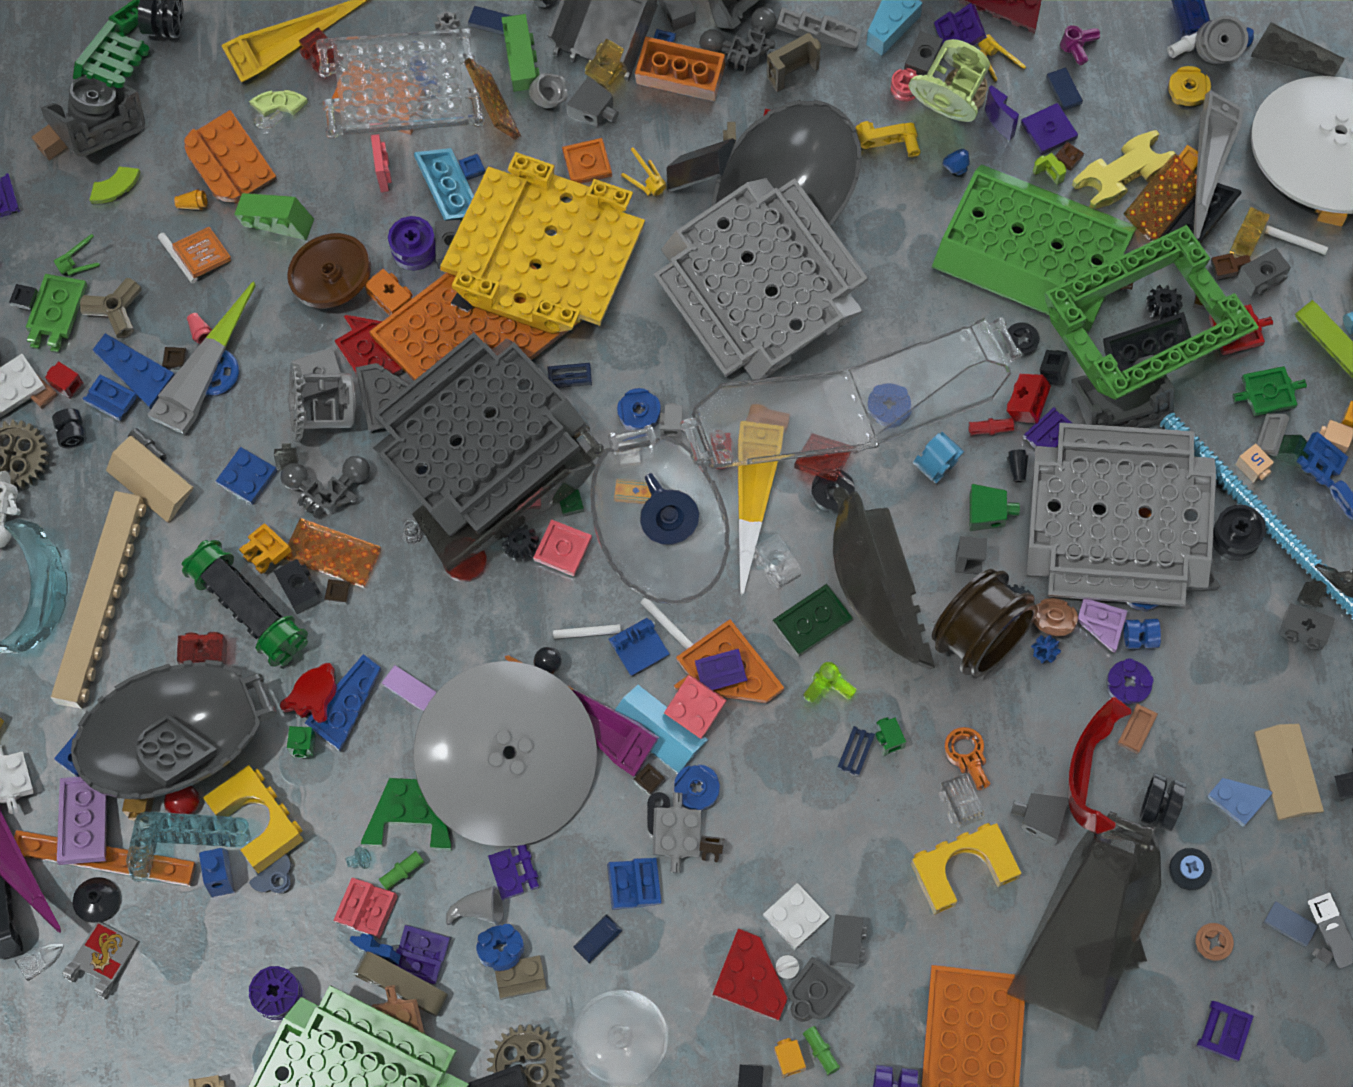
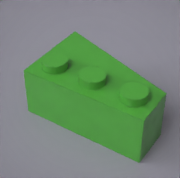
[234,193,314,241]

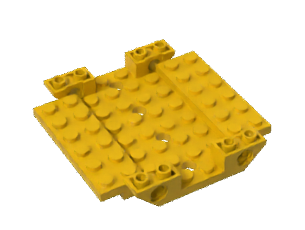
[440,152,645,333]

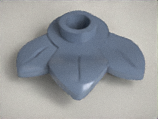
[249,854,291,894]

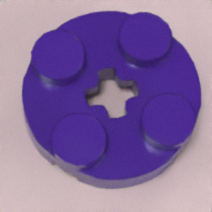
[1107,658,1154,705]

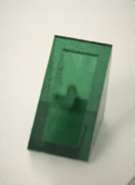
[1269,435,1309,469]

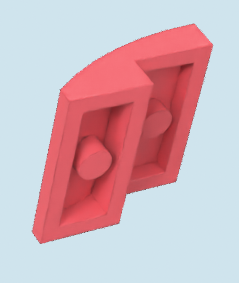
[333,878,398,939]

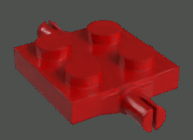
[1208,304,1273,355]

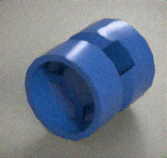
[1124,619,1161,649]

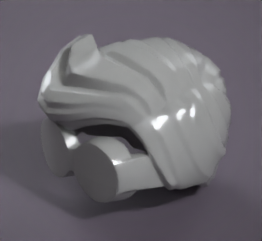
[529,73,567,108]

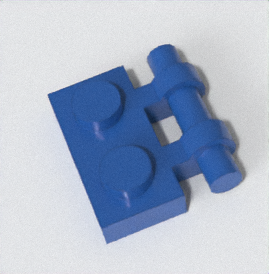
[1297,432,1349,488]

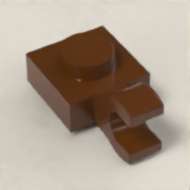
[1211,253,1251,280]

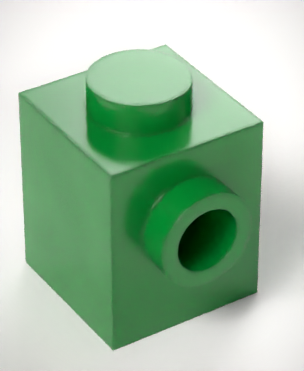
[287,726,316,758]

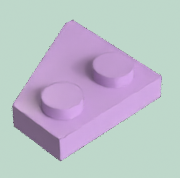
[1078,599,1127,653]

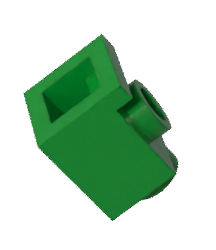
[875,717,906,756]

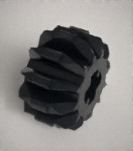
[1145,284,1183,320]
[502,523,539,562]

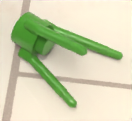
[53,234,100,276]

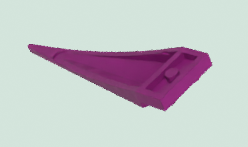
[0,810,61,933]

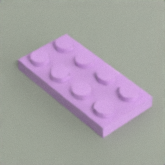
[57,777,107,865]

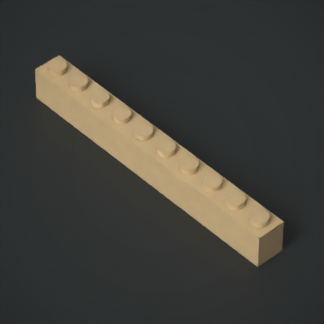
[51,491,146,709]

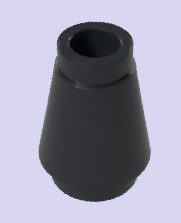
[1006,449,1028,483]

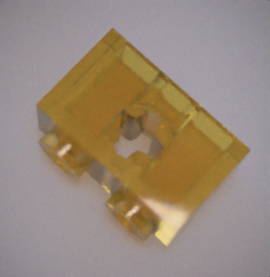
[585,38,624,90]
[1229,207,1270,257]

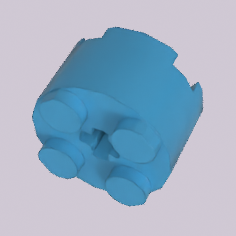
[913,431,964,484]

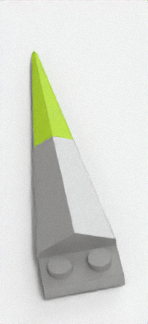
[147,281,256,435]

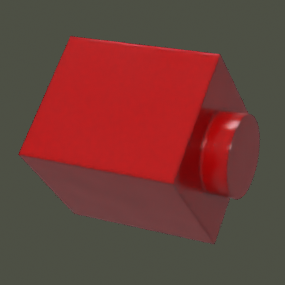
[45,361,83,399]

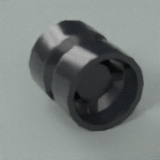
[52,408,87,448]

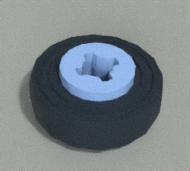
[1169,848,1212,890]

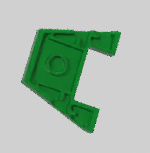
[361,778,452,851]

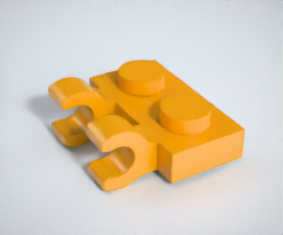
[239,523,292,574]

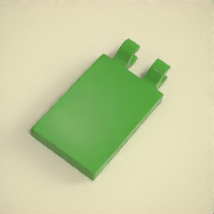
[26,274,87,353]

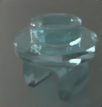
[345,846,371,869]

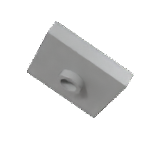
[292,348,341,401]

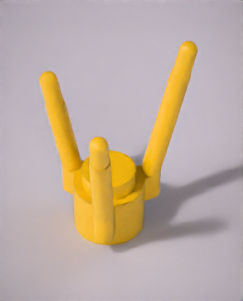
[978,34,1026,82]
[621,147,667,197]

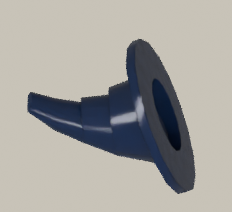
[640,473,700,545]

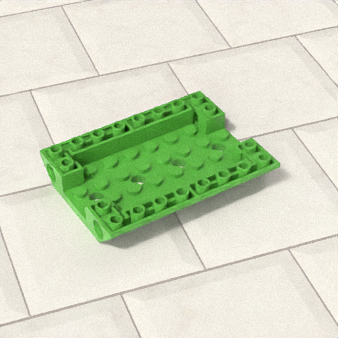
[932,164,1138,332]

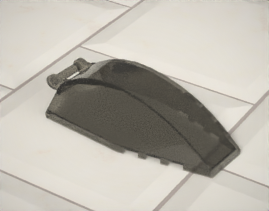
[833,487,935,670]

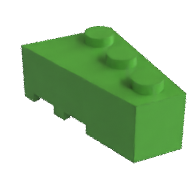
[501,14,540,92]

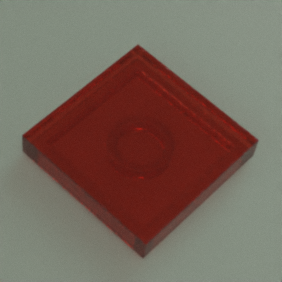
[794,434,852,481]

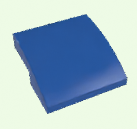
[607,858,661,910]

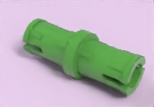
[379,850,424,890]
[803,1026,840,1076]

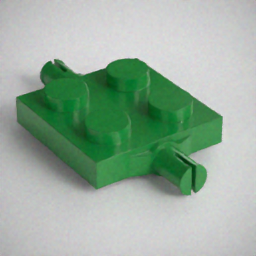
[1232,366,1307,417]

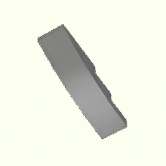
[775,7,862,49]

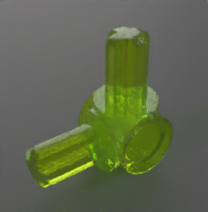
[803,662,856,703]

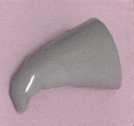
[446,886,504,925]

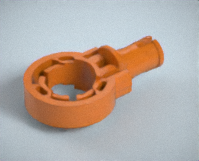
[945,727,991,790]

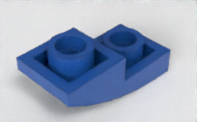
[350,934,400,965]

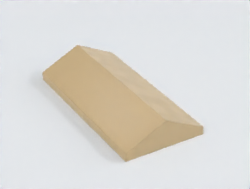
[106,436,194,523]
[1254,724,1324,820]

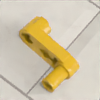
[855,121,921,157]

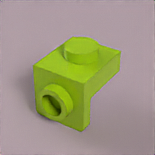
[1033,153,1066,185]

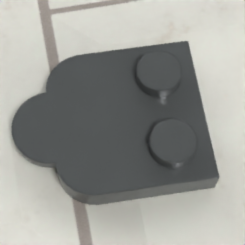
[788,957,850,1022]

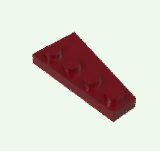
[958,0,1042,34]

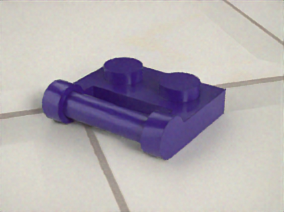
[1196,1001,1254,1062]

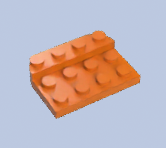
[184,110,277,203]

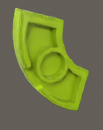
[89,166,141,204]

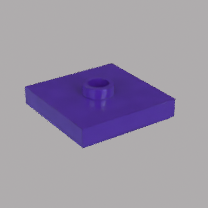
[1021,103,1078,155]

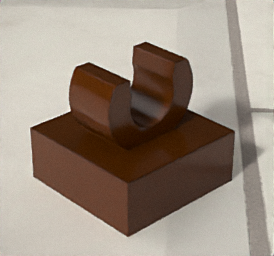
[1055,142,1084,171]

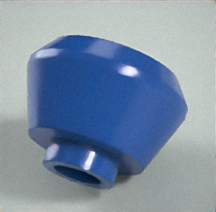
[942,149,970,175]

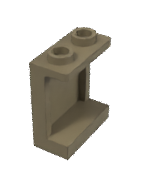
[767,32,821,92]

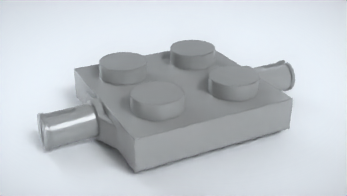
[653,793,701,873]

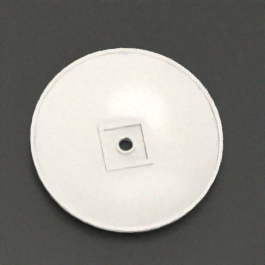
[1251,76,1353,213]

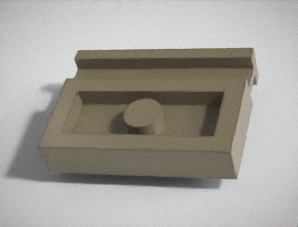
[495,955,547,1000]

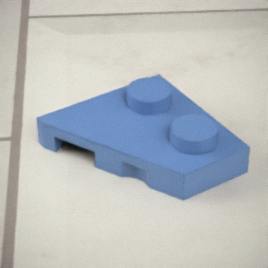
[1207,778,1273,827]

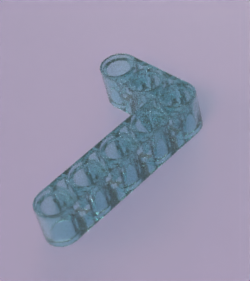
[126,812,251,882]

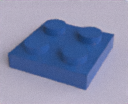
[215,447,277,505]

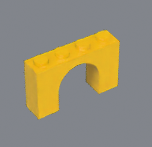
[203,765,304,874]
[911,823,1021,915]

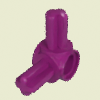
[1060,25,1100,65]

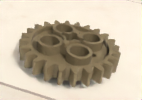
[0,419,50,489]
[487,1024,565,1087]

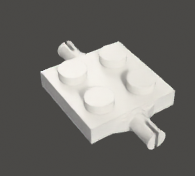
[0,745,34,814]

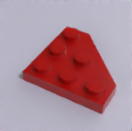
[712,929,787,1022]

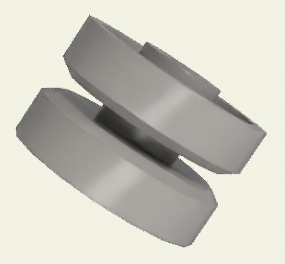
[1195,16,1248,64]

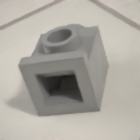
[660,403,683,438]

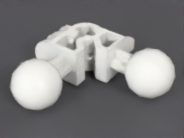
[0,471,21,548]

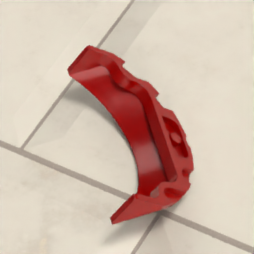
[1068,697,1131,834]

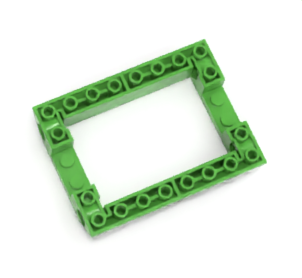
[1044,225,1259,400]

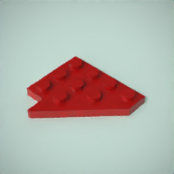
[334,315,404,376]

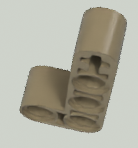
[353,951,448,1016]

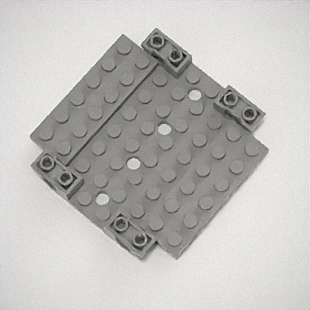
[654,178,868,384]
[1026,423,1216,607]

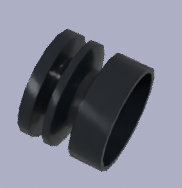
[138,0,184,38]

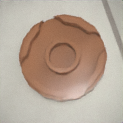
[1033,598,1078,636]

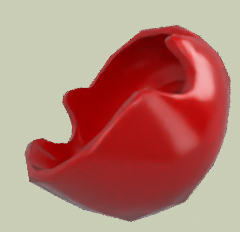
[164,786,200,821]

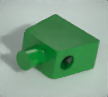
[969,484,1020,531]

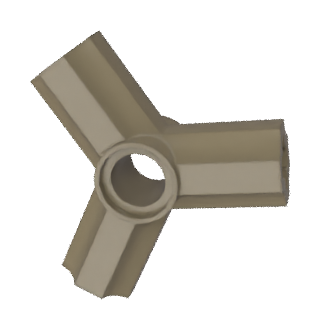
[80,278,142,338]

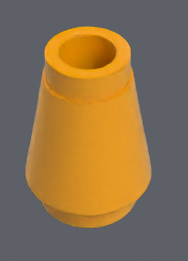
[174,189,207,210]

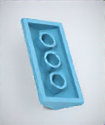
[414,148,474,222]
[615,685,708,773]

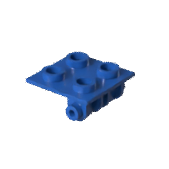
[608,618,670,676]

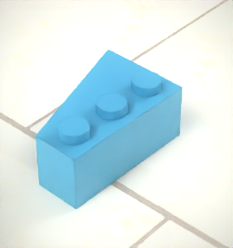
[866,0,923,56]

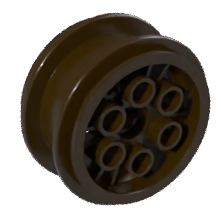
[931,569,1038,677]

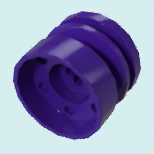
[249,966,305,1023]

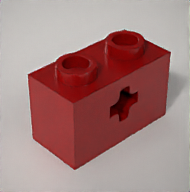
[1006,373,1051,423]

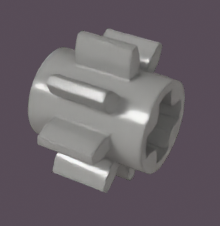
[435,10,461,37]

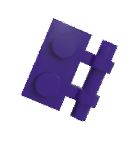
[488,844,539,901]

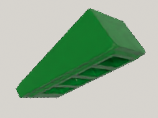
[108,0,140,36]

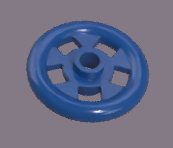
[206,350,239,395]

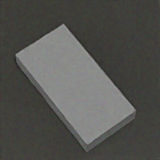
[1257,414,1289,456]

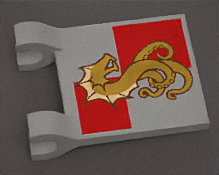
[62,922,138,999]

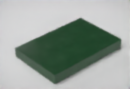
[772,583,853,657]

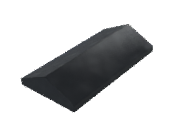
[666,138,736,192]
[1158,183,1242,244]
[1103,312,1191,373]

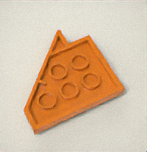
[674,619,784,703]

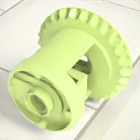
[908,39,990,122]

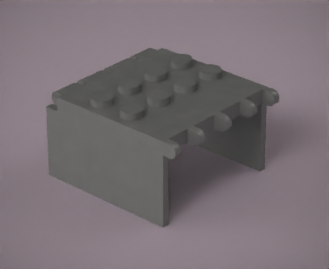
[547,0,658,81]

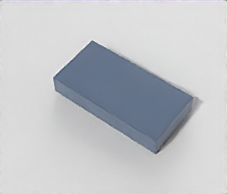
[1263,901,1318,947]

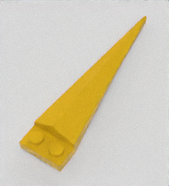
[221,0,367,83]

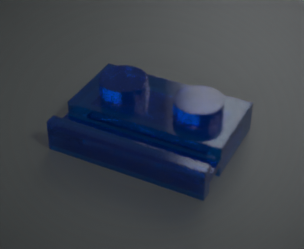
[1171,0,1211,35]

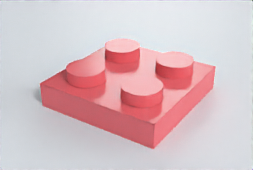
[371,134,392,193]
[533,519,592,576]
[664,675,727,739]

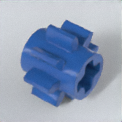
[1031,635,1061,663]

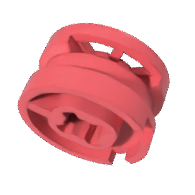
[891,68,918,102]

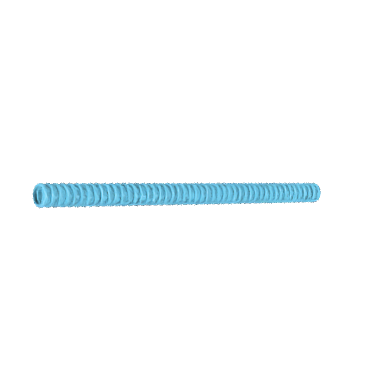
[1160,412,1353,620]

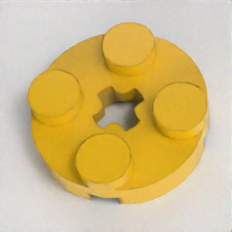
[1168,66,1211,106]

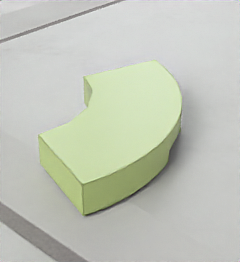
[249,90,308,117]

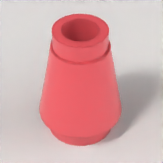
[187,313,212,344]

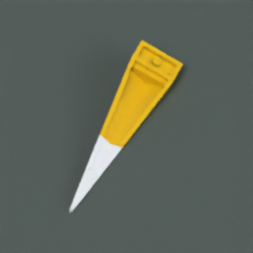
[737,421,784,596]

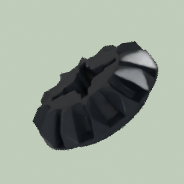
[1005,322,1040,356]

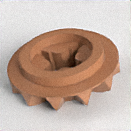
[1195,923,1234,961]

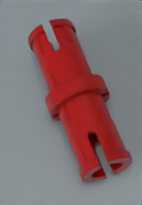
[968,418,1014,436]

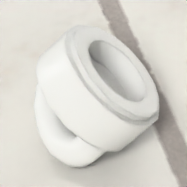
[776,955,799,980]

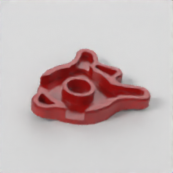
[279,663,337,723]

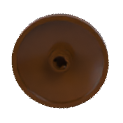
[287,233,371,308]

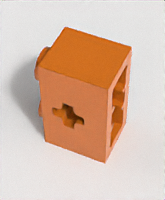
[365,268,413,316]

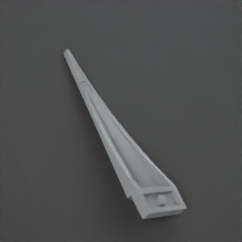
[1194,90,1243,239]

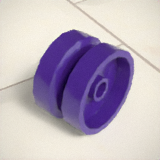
[388,216,436,271]

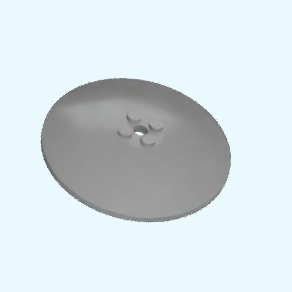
[413,661,597,847]

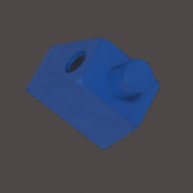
[199,848,235,898]

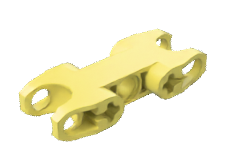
[1072,130,1177,210]

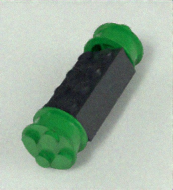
[181,540,308,667]

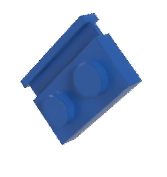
[83,374,138,421]

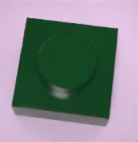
[557,489,584,517]

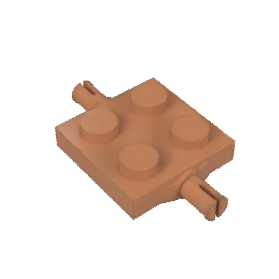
[372,985,424,1033]

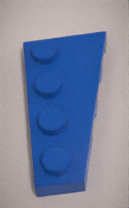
[92,333,175,410]
[305,654,382,751]

